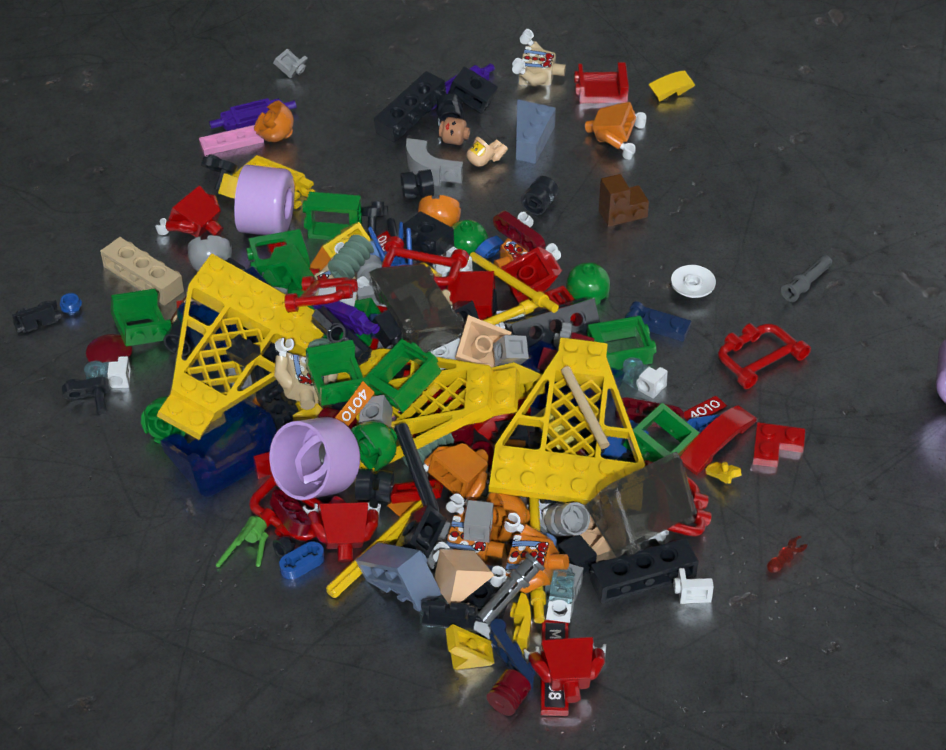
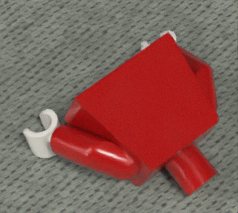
[155,186,224,237]
[303,502,381,562]
[524,637,606,703]

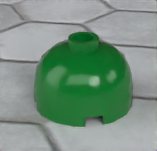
[451,220,488,255]
[566,262,610,305]
[141,396,186,445]
[351,421,397,471]

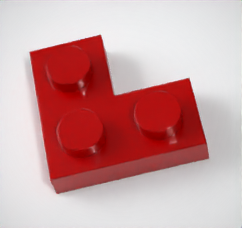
[753,422,805,468]

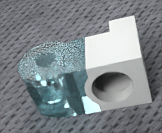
[84,357,131,388]
[622,357,668,399]
[546,570,575,623]

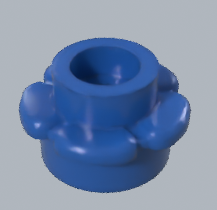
[60,293,82,314]

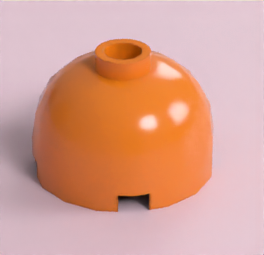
[254,100,294,142]
[418,195,461,227]
[486,493,530,542]

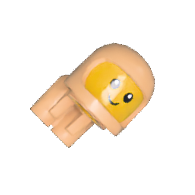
[466,136,508,167]

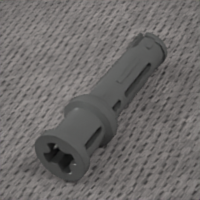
[781,255,832,302]
[477,553,545,625]

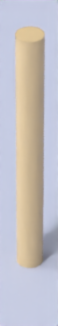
[561,366,610,449]

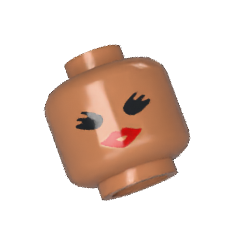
[439,117,470,146]

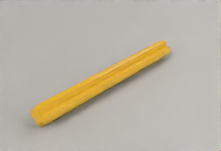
[326,501,423,598]

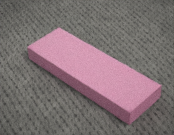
[199,125,264,156]

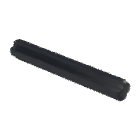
[394,423,439,512]

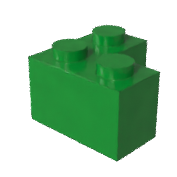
[261,244,314,294]

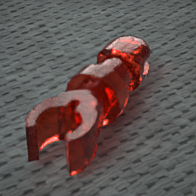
[767,536,808,573]

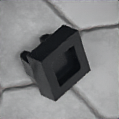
[226,334,261,367]

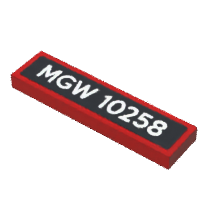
[541,620,568,716]

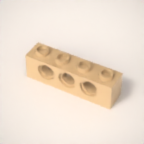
[100,237,184,306]

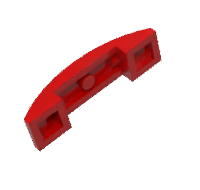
[678,405,757,476]

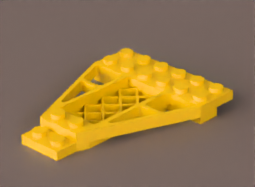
[157,253,325,440]
[489,337,645,512]
[336,348,520,479]

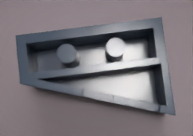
[516,99,556,164]
[356,543,441,612]

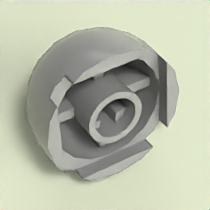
[188,235,232,271]

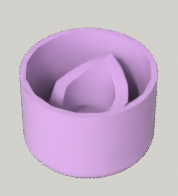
[234,165,295,235]
[269,417,360,500]

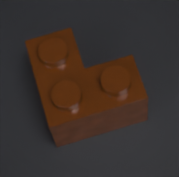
[599,174,649,227]

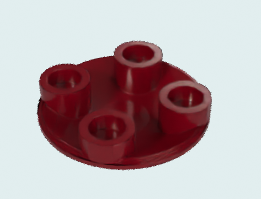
[86,334,132,371]

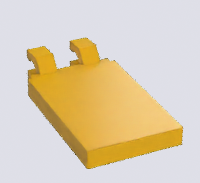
[232,155,315,209]

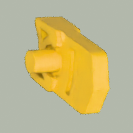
[705,462,742,484]

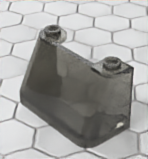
[369,264,465,353]
[585,452,697,558]

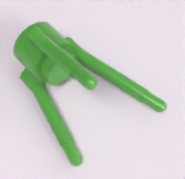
[216,516,268,567]

